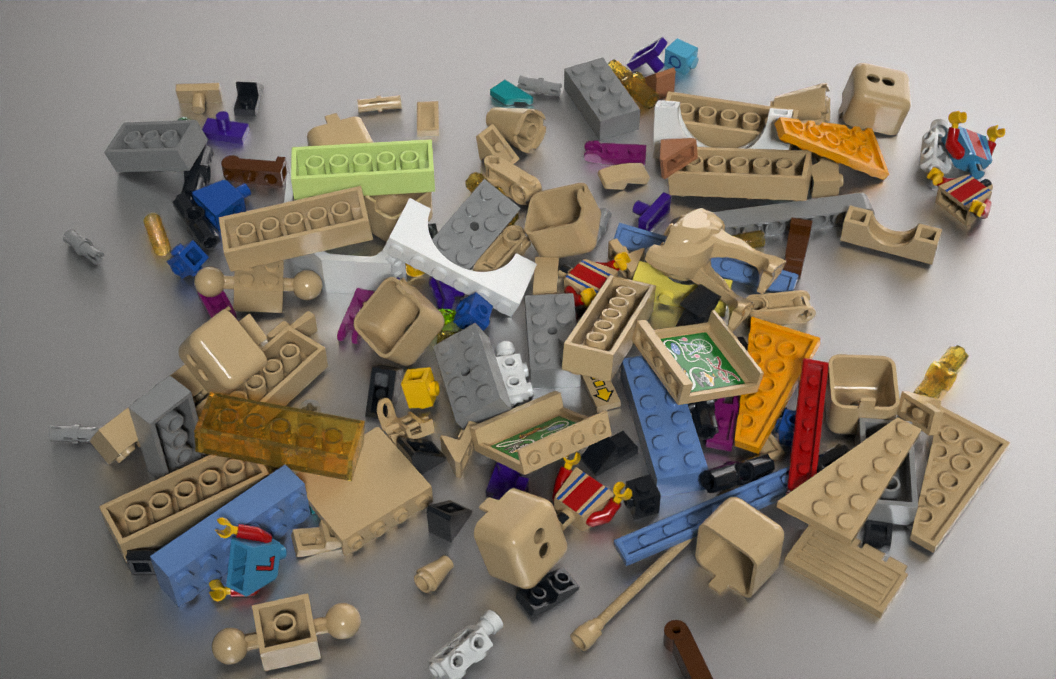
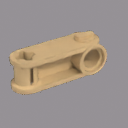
[482,155,542,206]
[473,225,531,272]
[743,290,816,328]

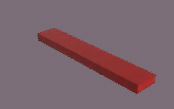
[786,358,829,495]

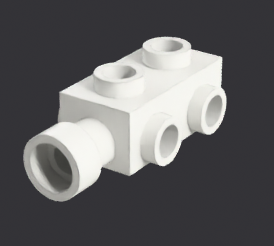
[919,119,952,174]
[495,341,533,409]
[428,610,504,679]

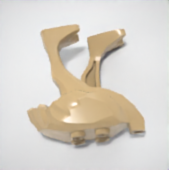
[644,208,786,332]

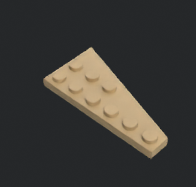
[910,406,1010,553]
[776,417,922,546]

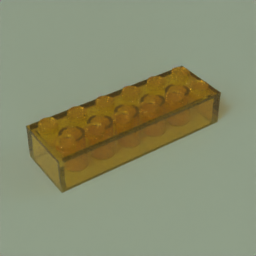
[194,392,365,481]

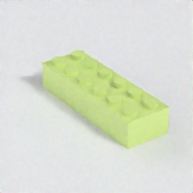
[291,139,435,200]

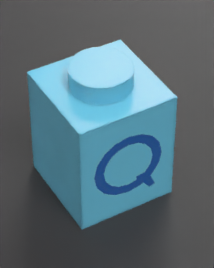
[664,38,699,75]

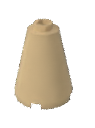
[770,83,831,123]
[486,107,546,153]

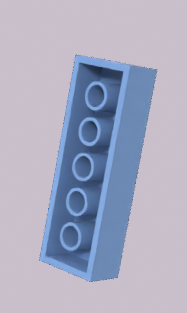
[621,356,708,497]
[150,464,311,607]

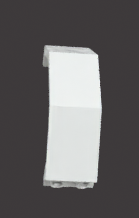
[284,172,407,294]

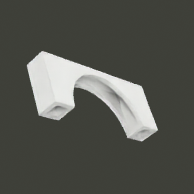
[653,100,793,161]
[383,198,537,317]

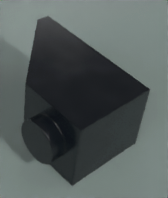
[365,365,403,419]

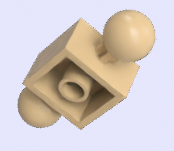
[194,260,323,313]
[212,593,361,671]

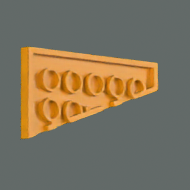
[774,117,890,180]
[735,316,820,454]

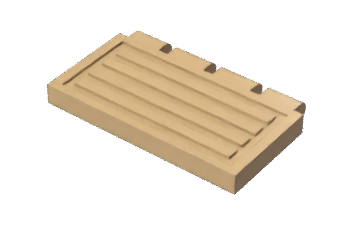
[783,525,908,619]

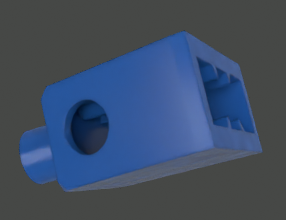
[192,180,251,232]

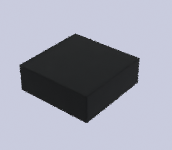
[862,520,893,551]
[126,550,155,574]

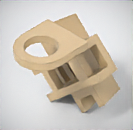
[377,398,435,447]

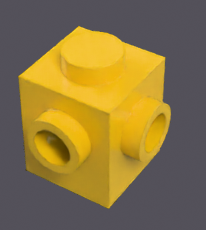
[401,367,440,409]

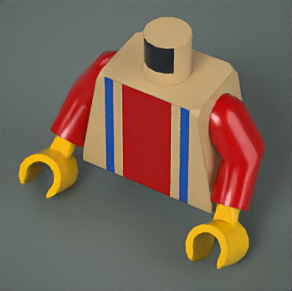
[926,167,993,227]
[558,252,631,310]
[552,452,632,531]

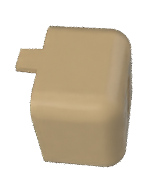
[839,63,911,135]
[307,113,373,146]
[524,183,601,258]
[364,192,433,243]
[354,277,445,366]
[178,306,268,399]
[825,354,900,435]
[474,488,567,589]
[695,497,784,598]

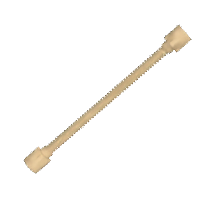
[570,488,732,651]

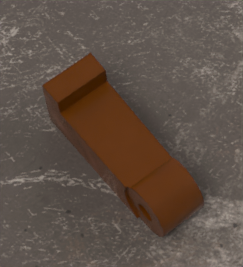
[221,155,288,187]
[783,217,813,279]
[663,620,713,679]

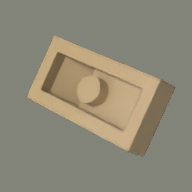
[476,124,519,164]
[608,238,645,280]
[896,391,943,436]
[440,421,479,478]

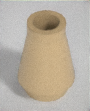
[414,555,454,593]

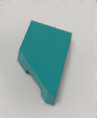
[490,79,533,105]

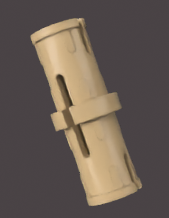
[357,95,402,113]

